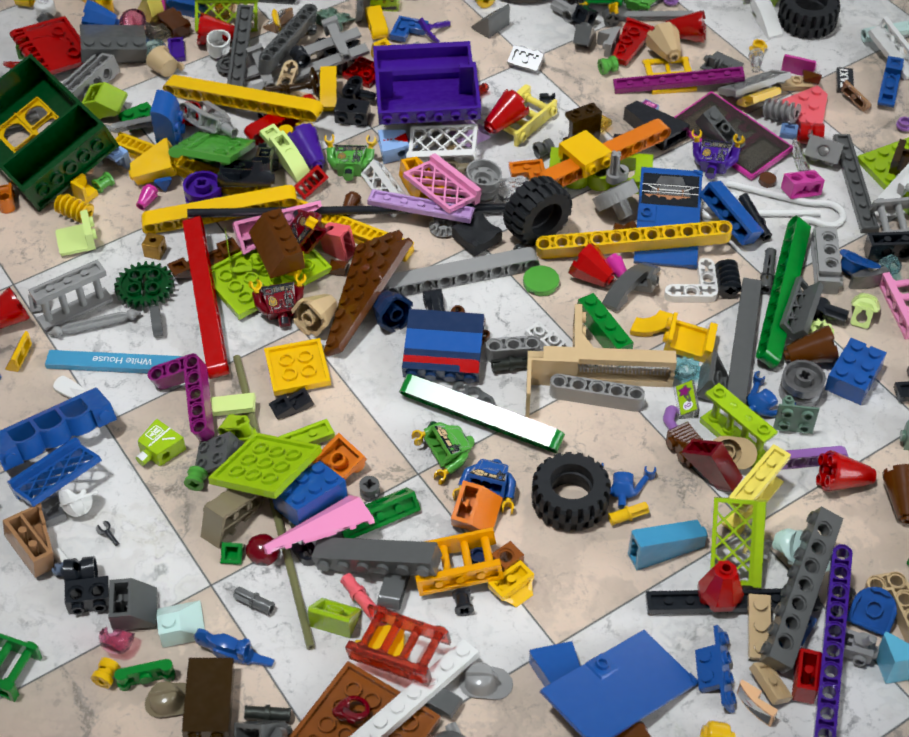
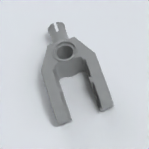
[179,101,238,138]

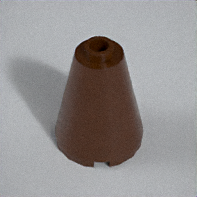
[783,325,839,363]
[882,464,909,524]

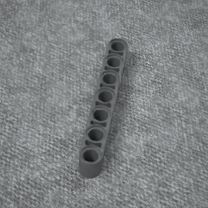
[258,4,317,74]

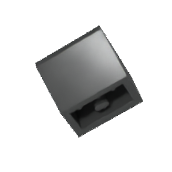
[108,578,157,631]

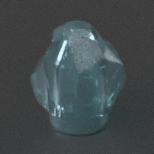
[878,254,902,276]

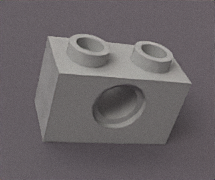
[804,134,844,166]

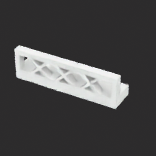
[868,16,909,81]
[361,159,406,218]

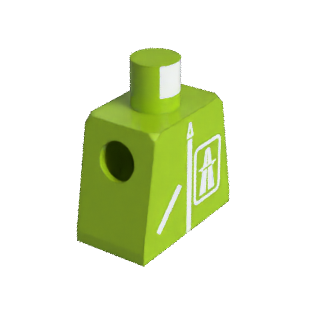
[135,419,186,466]

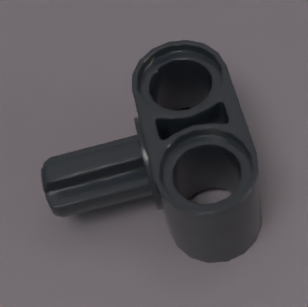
[342,76,376,101]

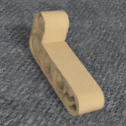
[864,571,909,643]

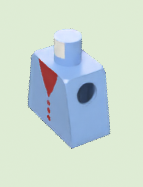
[378,130,418,164]

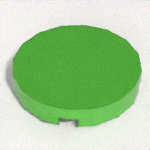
[523,265,559,296]

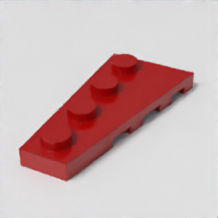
[612,17,655,66]

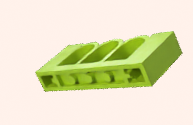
[549,147,653,194]

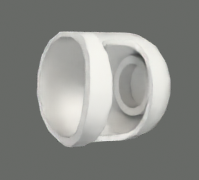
[206,30,231,59]

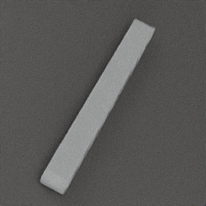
[384,247,540,296]

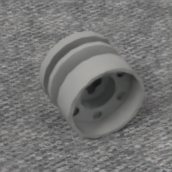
[464,159,502,204]

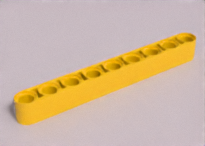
[141,185,298,234]

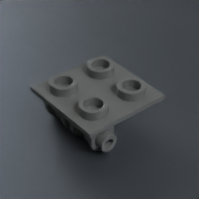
[700,51,744,70]

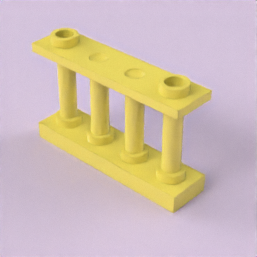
[485,84,558,147]
[722,444,791,535]

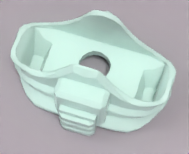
[772,528,833,572]

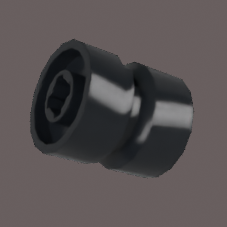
[63,556,98,583]

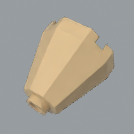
[645,22,681,62]
[291,294,338,337]

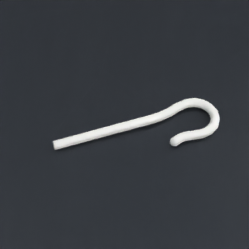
[726,180,846,228]
[700,192,821,221]

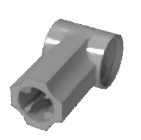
[550,0,577,23]

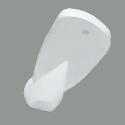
[53,376,86,399]

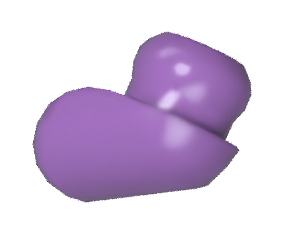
[663,405,679,430]

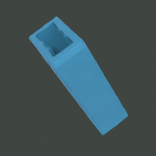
[628,519,708,570]

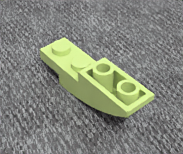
[260,124,310,183]

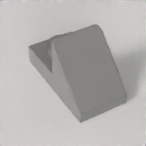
[597,26,621,57]

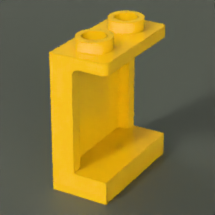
[558,130,612,178]
[662,312,718,363]

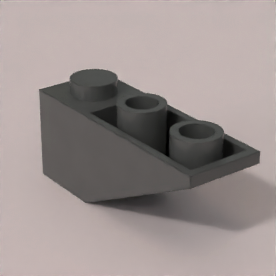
[695,105,746,148]

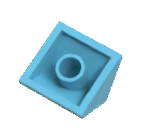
[876,631,909,684]

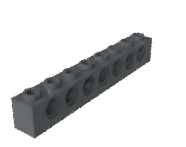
[760,506,844,674]

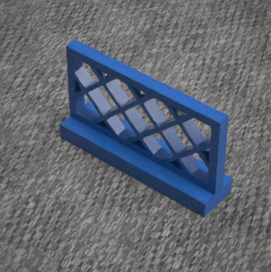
[7,437,102,507]

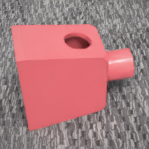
[320,222,356,261]

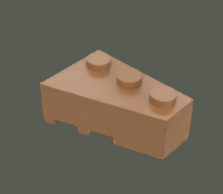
[2,503,54,578]

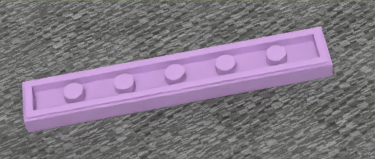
[367,189,475,224]

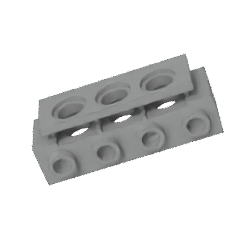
[62,53,120,102]
[810,227,843,294]

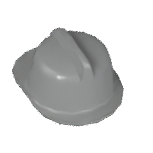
[459,662,513,700]

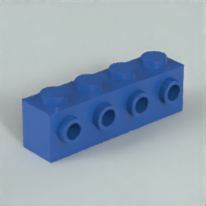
[699,181,764,245]

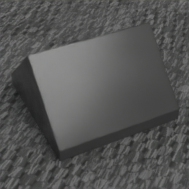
[471,4,510,39]
[696,351,729,402]

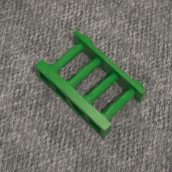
[0,633,42,702]

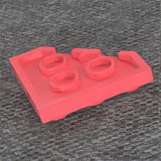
[782,85,828,134]

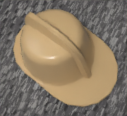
[713,436,757,470]

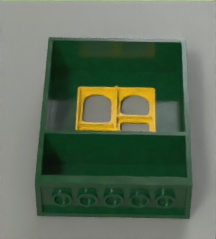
[0,53,119,212]

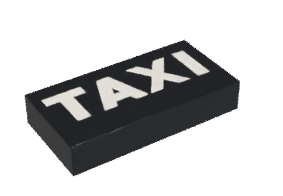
[836,67,854,93]

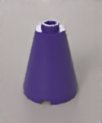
[287,123,325,170]

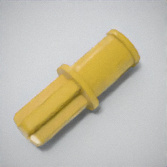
[608,502,650,526]

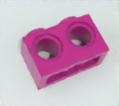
[781,170,825,199]

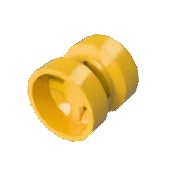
[90,657,121,689]

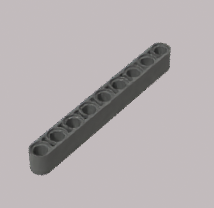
[727,277,762,404]

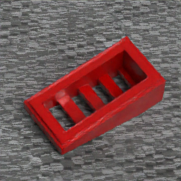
[294,165,329,200]

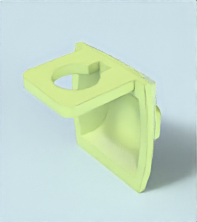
[850,293,881,329]

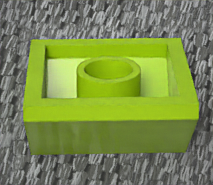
[308,598,362,638]

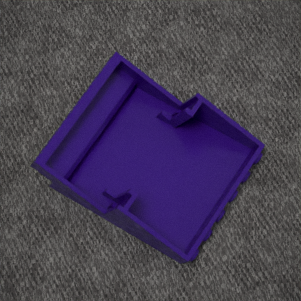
[373,41,481,125]

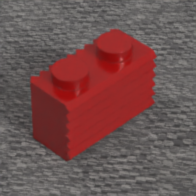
[792,648,822,704]

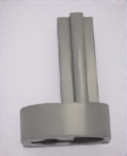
[606,150,629,185]

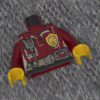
[289,209,327,254]
[248,273,306,328]

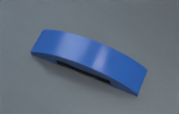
[877,56,904,108]

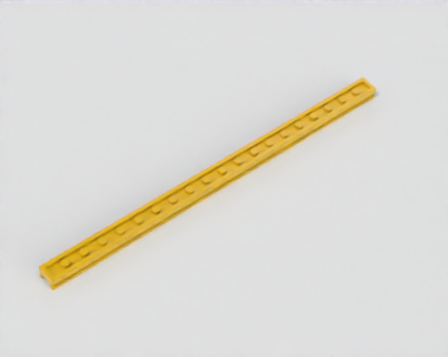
[115,132,414,262]

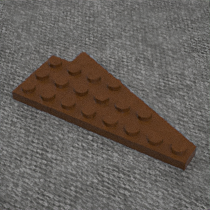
[323,230,413,357]

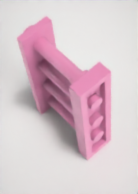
[879,272,909,340]

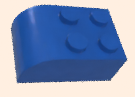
[150,90,186,146]

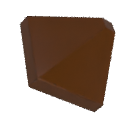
[802,70,822,85]
[328,259,349,276]

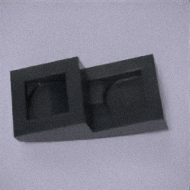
[269,387,315,419]

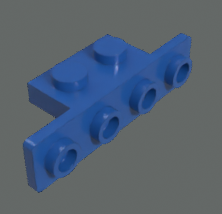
[695,625,736,713]

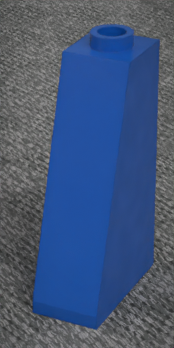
[529,641,580,727]

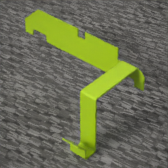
[225,229,261,273]

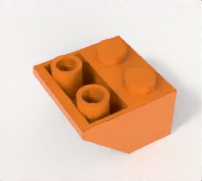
[451,480,503,531]

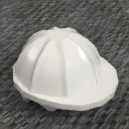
[58,489,99,517]

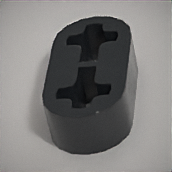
[290,541,315,566]

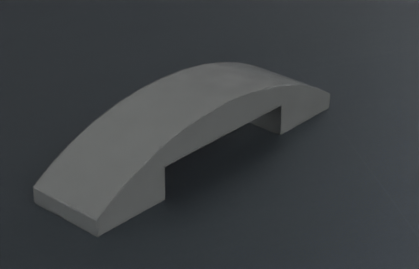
[602,262,661,311]

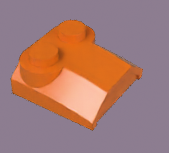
[312,433,367,479]

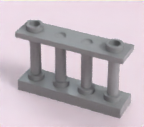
[869,197,909,232]
[28,259,113,331]

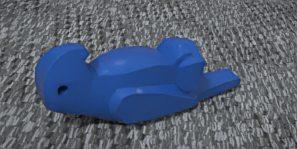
[194,628,275,667]

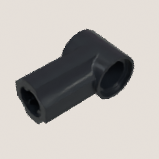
[423,289,445,311]
[813,297,850,326]

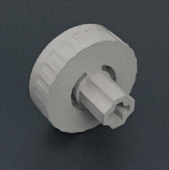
[592,178,639,221]

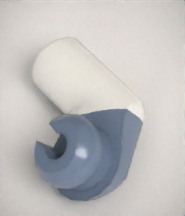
[51,548,68,577]

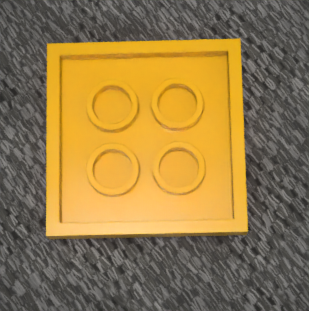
[264,338,331,396]

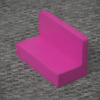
[781,54,817,76]

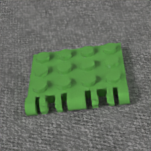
[168,131,256,165]

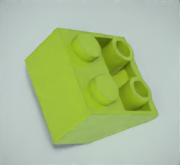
[82,82,128,119]

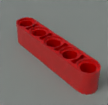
[244,94,317,145]

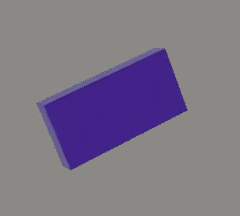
[167,37,186,62]

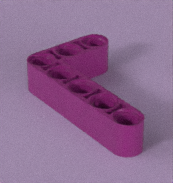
[147,353,215,442]

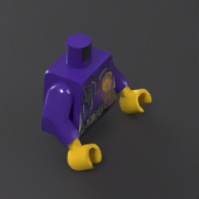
[692,129,745,179]

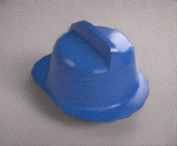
[840,249,881,276]

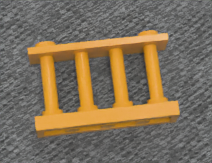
[415,527,504,596]

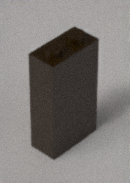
[182,658,235,737]

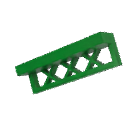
[341,487,421,538]

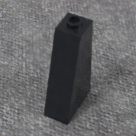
[623,101,690,151]

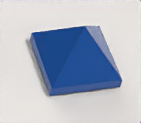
[154,176,172,192]

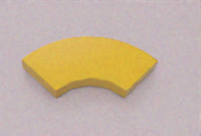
[630,310,673,337]

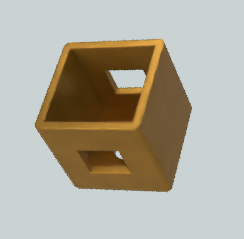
[141,233,167,260]

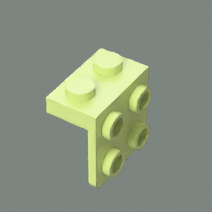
[55,210,97,256]

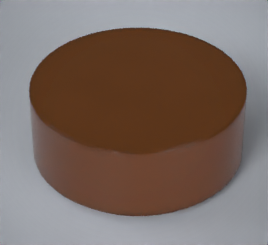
[758,172,777,188]

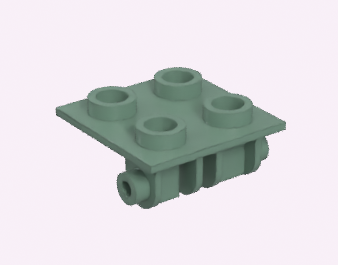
[316,7,355,32]
[773,395,820,434]

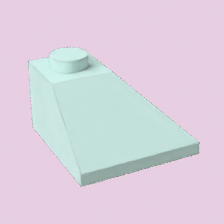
[156,600,205,648]

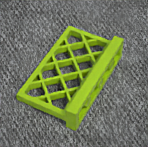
[195,0,258,32]
[710,497,766,588]

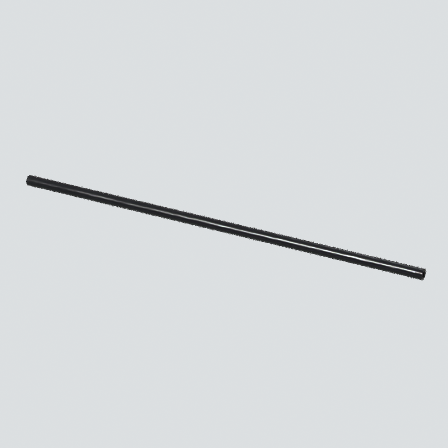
[187,203,506,218]

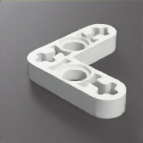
[664,258,718,303]

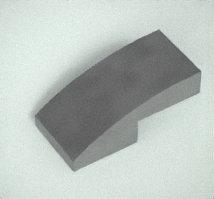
[848,266,890,289]
[34,484,67,527]

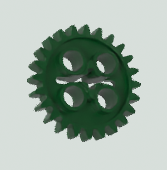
[114,261,175,310]

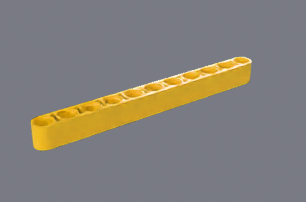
[163,75,324,122]
[536,220,732,259]

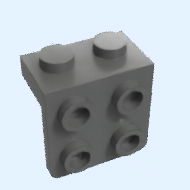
[195,431,244,473]

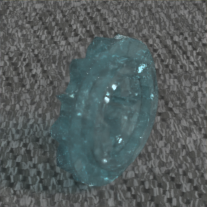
[674,356,701,382]

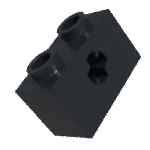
[334,98,371,126]

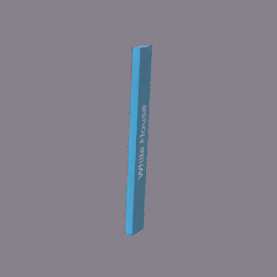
[45,350,182,373]

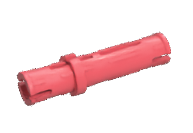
[340,573,388,626]

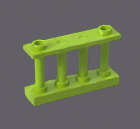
[699,383,778,468]

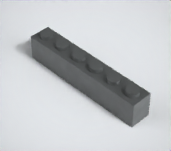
[311,537,442,577]

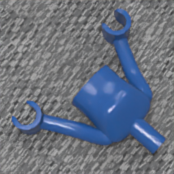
[747,371,796,417]
[601,462,657,509]

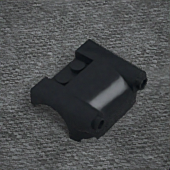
[217,143,279,188]

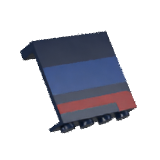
[402,309,485,384]

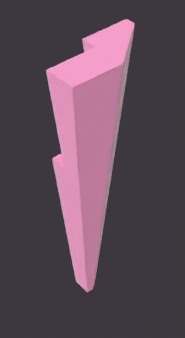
[232,200,322,255]
[263,495,375,554]

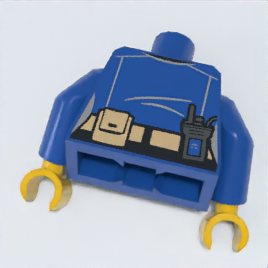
[452,459,516,515]

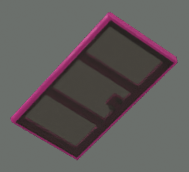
[675,91,793,181]

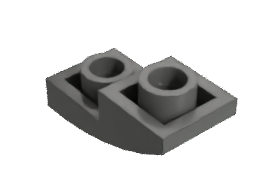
[425,688,463,718]

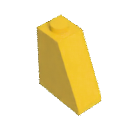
[129,138,177,186]

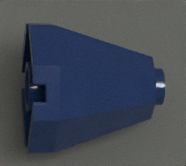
[372,289,413,333]

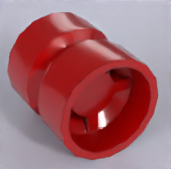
[797,122,825,145]

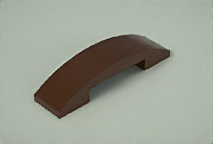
[167,237,241,278]

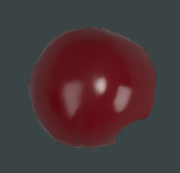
[246,534,280,565]

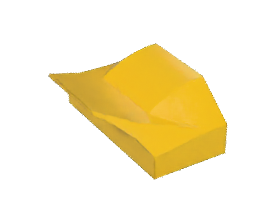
[488,560,534,608]

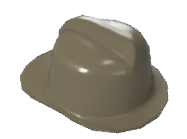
[145,681,186,718]

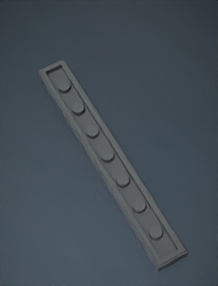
[227,4,254,87]
[832,134,879,234]

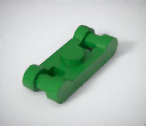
[114,659,176,691]

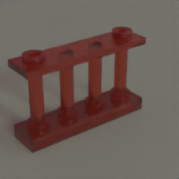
[345,604,451,687]

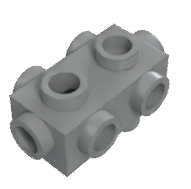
[830,627,879,666]

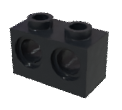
[65,576,110,615]

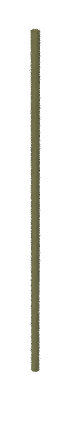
[233,355,315,650]

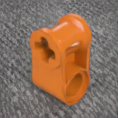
[0,182,15,214]

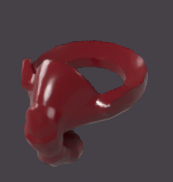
[332,695,370,724]

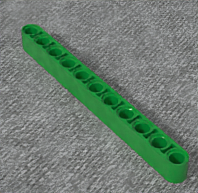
[756,215,811,369]

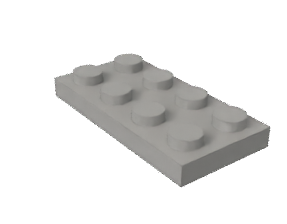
[718,69,791,99]

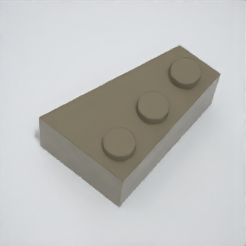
[200,489,264,549]

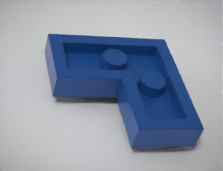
[390,16,429,42]

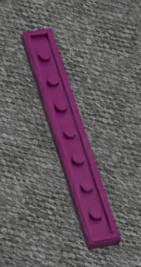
[613,66,745,94]

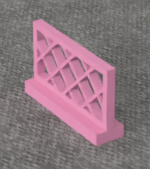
[403,153,482,214]

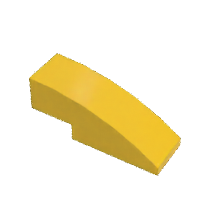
[320,66,337,112]

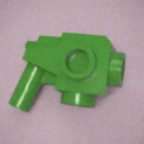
[624,0,657,11]

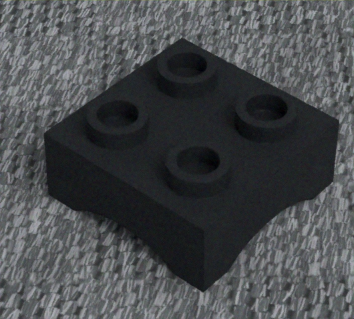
[452,211,502,256]

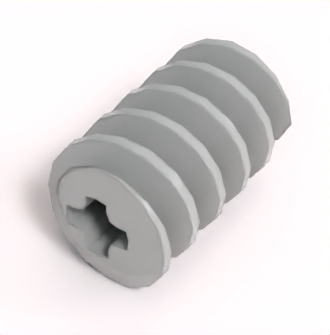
[763,97,801,124]

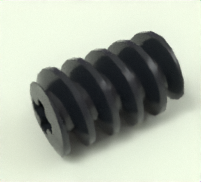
[715,259,742,299]

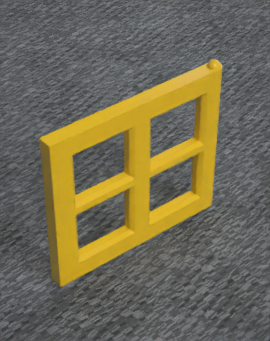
[642,56,697,95]

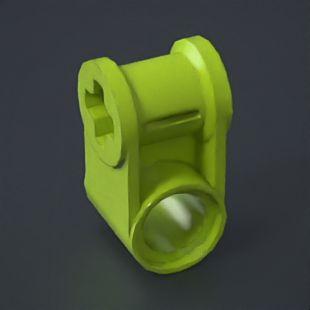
[217,414,257,442]

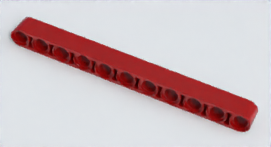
[182,216,230,379]

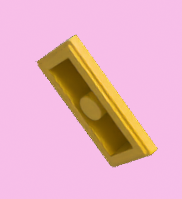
[5,331,32,372]

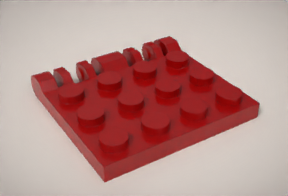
[9,16,85,75]

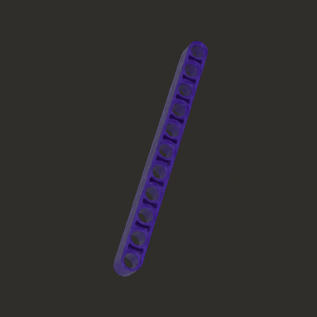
[813,544,853,737]

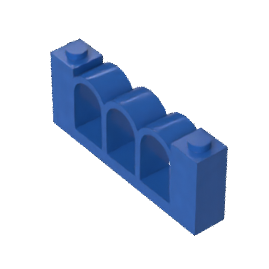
[0,387,117,471]

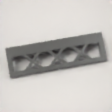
[780,276,824,341]

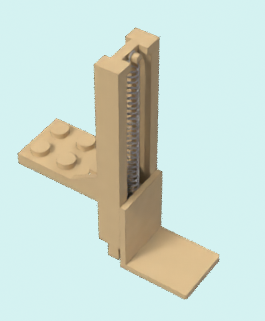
[525,304,677,417]

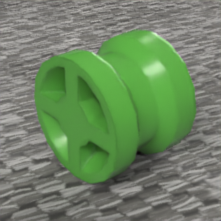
[184,466,208,491]

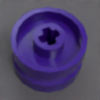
[183,171,223,204]

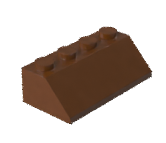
[249,208,305,279]

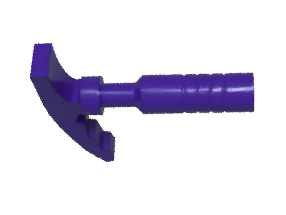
[418,18,451,43]

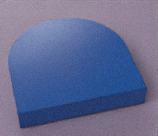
[847,587,897,635]

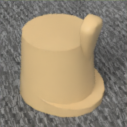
[146,45,185,77]

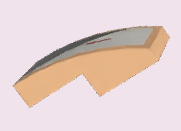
[737,680,778,727]

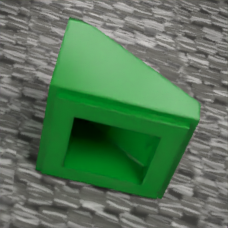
[220,542,245,565]

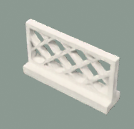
[406,124,478,163]

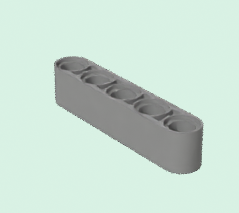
[549,374,645,412]

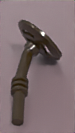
[262,67,320,99]

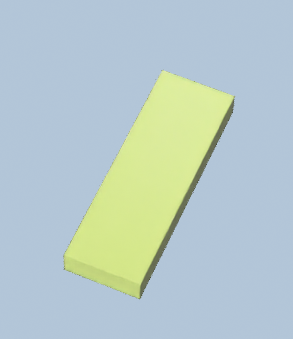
[211,393,256,416]

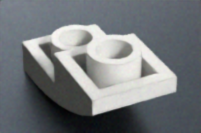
[524,321,566,349]

